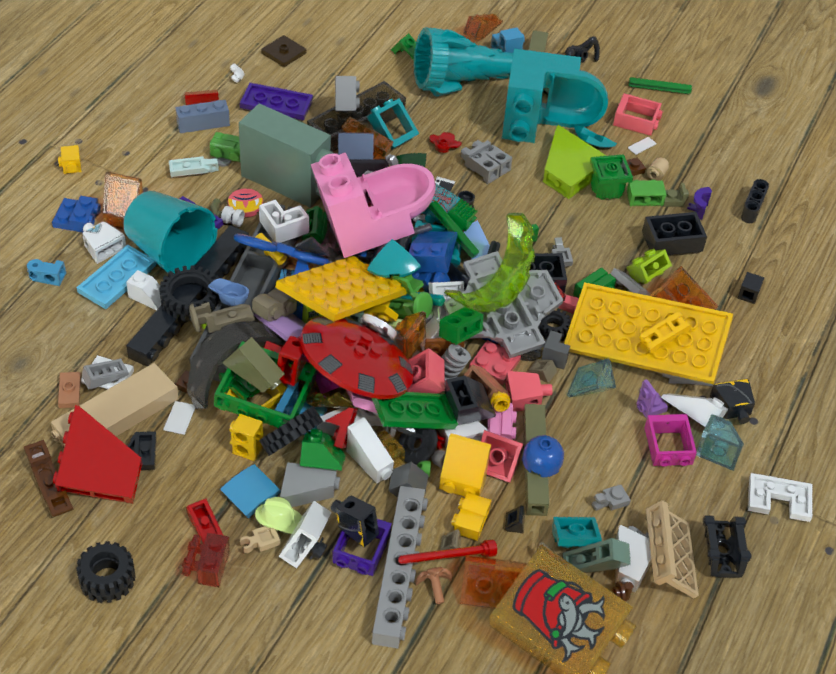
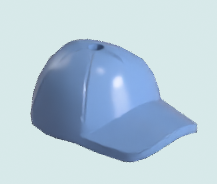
[208,278,249,307]

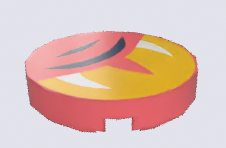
[228,188,263,217]

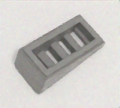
[82,359,129,389]

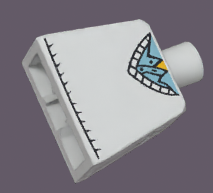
[82,222,126,264]

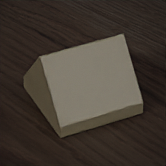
[440,529,461,558]

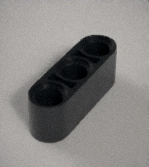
[741,179,769,224]

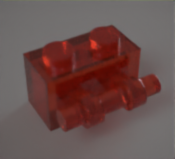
[182,533,230,587]

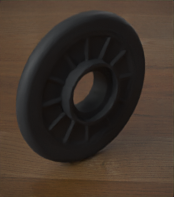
[398,428,438,465]

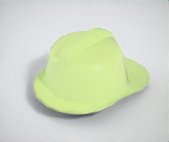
[255,497,302,534]

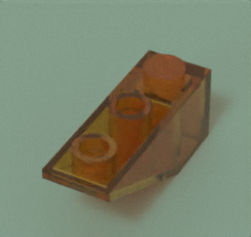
[463,13,503,40]
[342,117,394,159]

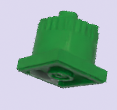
[590,154,633,200]

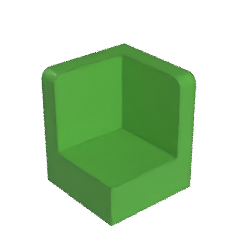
[391,274,424,296]

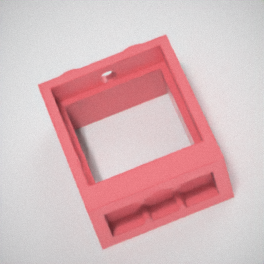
[613,93,663,136]

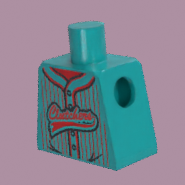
[422,183,460,224]

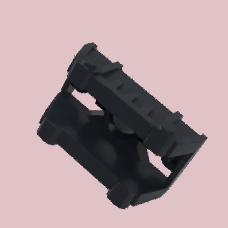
[702,515,752,578]

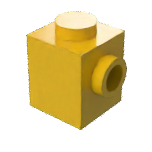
[58,145,82,174]

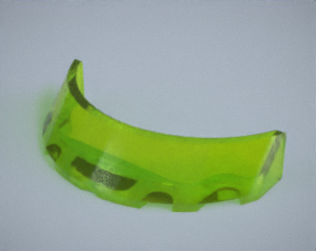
[444,213,535,312]

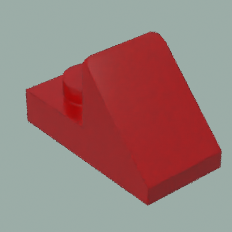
[325,408,358,448]

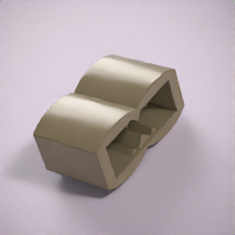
[252,289,297,321]

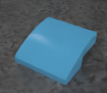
[220,464,281,518]

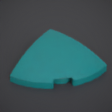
[574,124,617,147]
[367,239,421,278]

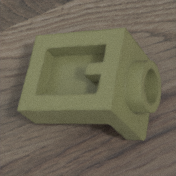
[663,183,689,207]

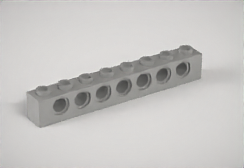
[372,486,428,649]

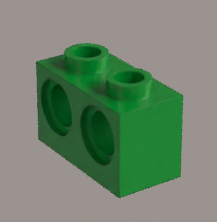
[439,306,483,345]

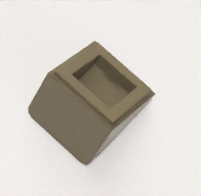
[528,359,557,382]

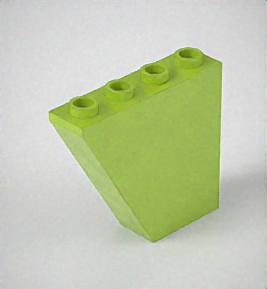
[543,125,606,199]

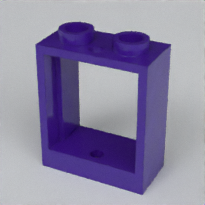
[333,519,392,576]

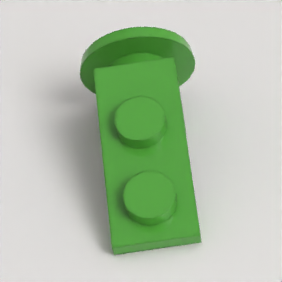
[389,292,433,322]

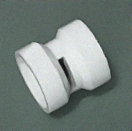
[221,206,245,227]

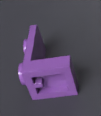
[637,379,668,419]

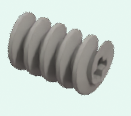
[441,344,471,382]

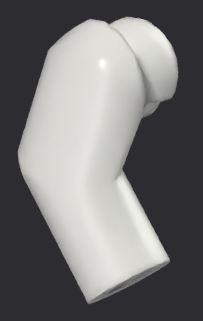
[230,64,244,83]

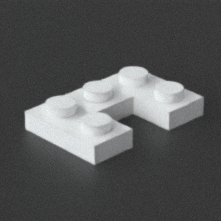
[748,473,812,522]

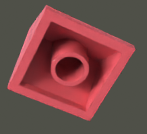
[481,430,523,483]

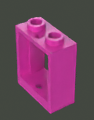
[644,414,697,467]

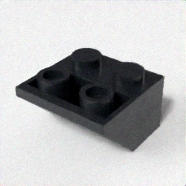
[444,376,496,426]

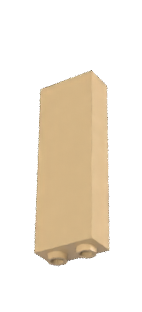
[51,363,179,449]

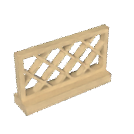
[646,500,699,598]

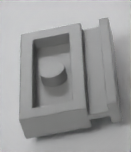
[610,268,651,296]

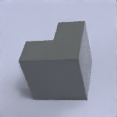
[542,331,570,370]
[388,462,429,497]

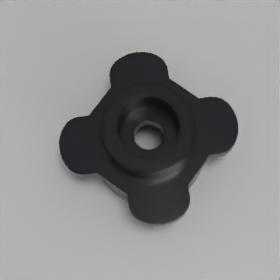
[309,537,327,560]

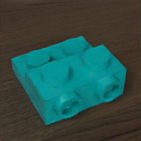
[552,517,602,548]

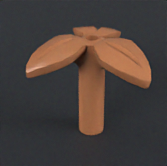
[415,567,452,604]

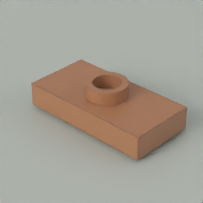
[58,372,81,408]

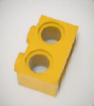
[229,414,263,462]

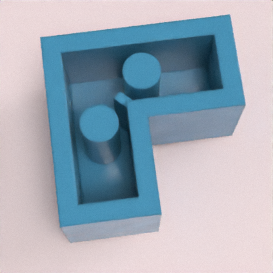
[491,27,525,53]

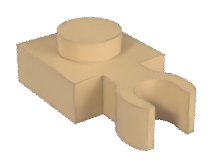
[240,526,280,553]

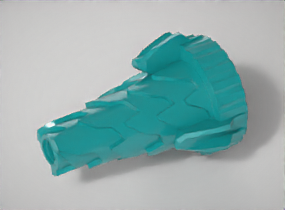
[414,27,514,96]

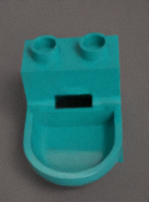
[502,48,608,143]

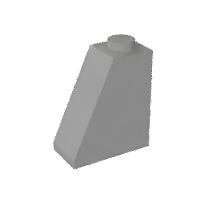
[280,462,340,507]

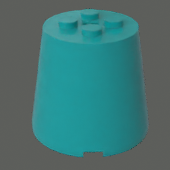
[124,191,218,274]

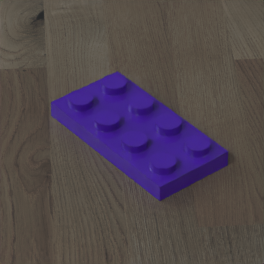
[240,83,313,120]

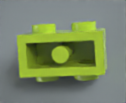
[626,249,672,284]

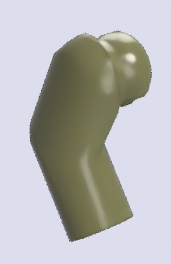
[210,198,222,218]

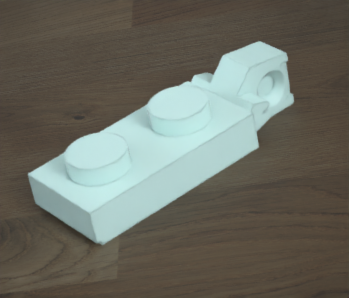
[169,156,219,177]

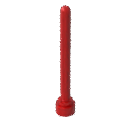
[398,539,497,564]

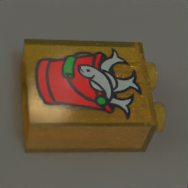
[489,544,637,674]

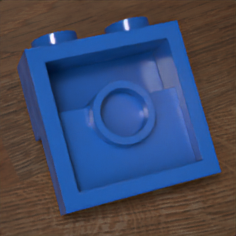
[52,196,101,232]

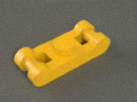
[639,311,692,353]

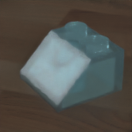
[696,414,744,471]

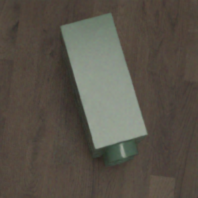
[239,103,333,208]

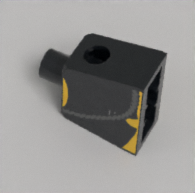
[710,379,755,424]
[331,496,379,548]

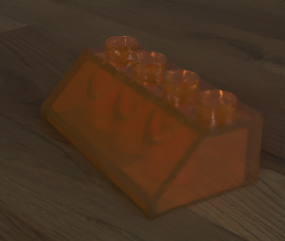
[460,555,553,611]

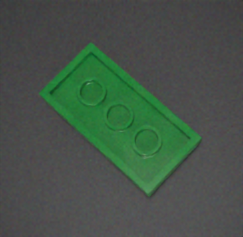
[372,392,458,429]

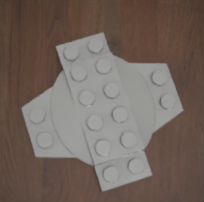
[444,251,563,358]

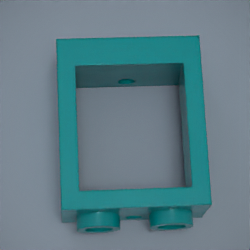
[367,98,419,152]

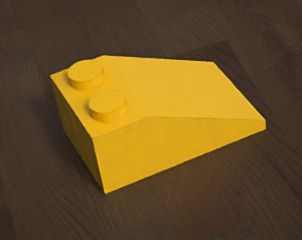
[439,433,491,497]

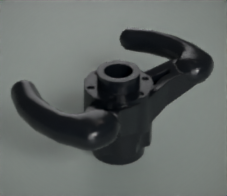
[565,36,600,63]

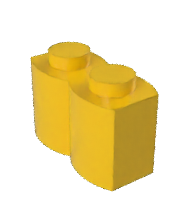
[451,493,492,541]

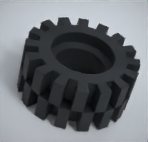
[538,308,571,341]

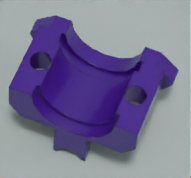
[687,187,712,220]

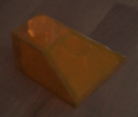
[395,311,426,360]

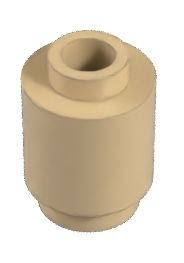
[647,157,669,181]

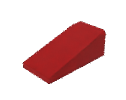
[186,498,224,545]

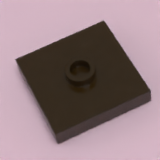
[261,35,306,67]

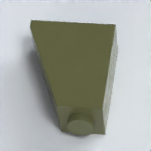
[223,337,284,393]

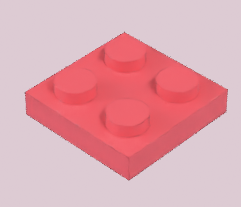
[469,340,521,385]

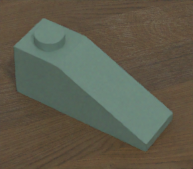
[563,538,631,573]

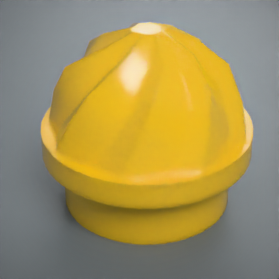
[490,391,510,412]

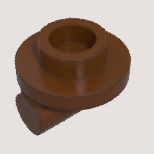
[613,581,633,603]

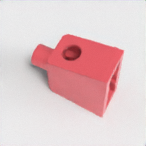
[505,371,552,412]

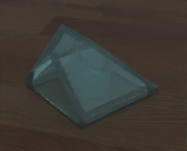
[567,358,616,398]

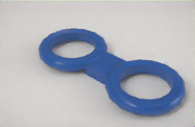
[234,234,330,266]

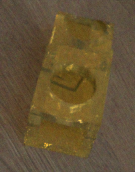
[376,430,405,469]

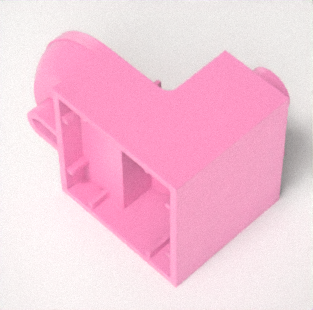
[311,152,436,258]

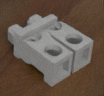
[461,140,512,184]

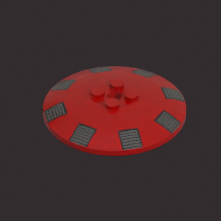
[300,317,413,399]

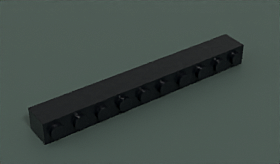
[126,225,249,367]

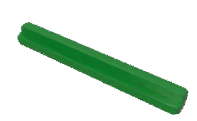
[628,77,692,94]
[429,201,479,258]

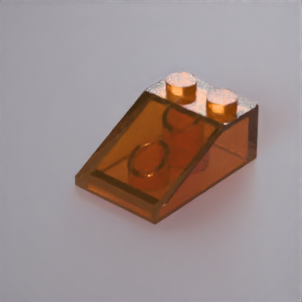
[102,172,143,230]
[650,266,718,310]

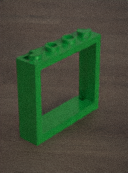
[214,341,317,428]

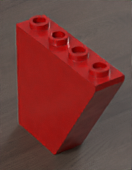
[53,405,142,504]

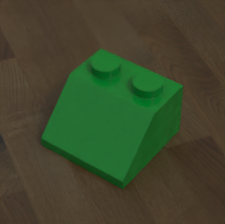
[300,429,346,471]

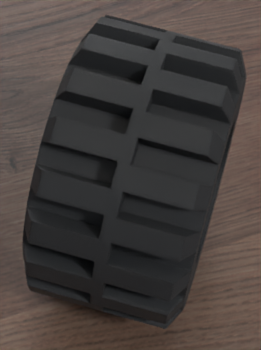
[76,541,136,603]

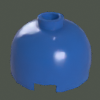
[522,435,564,477]

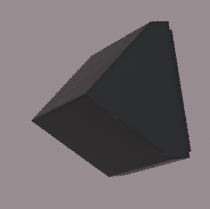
[505,505,525,534]

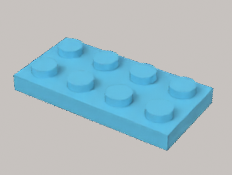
[76,245,156,309]

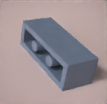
[175,100,230,133]

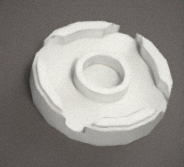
[360,314,397,341]

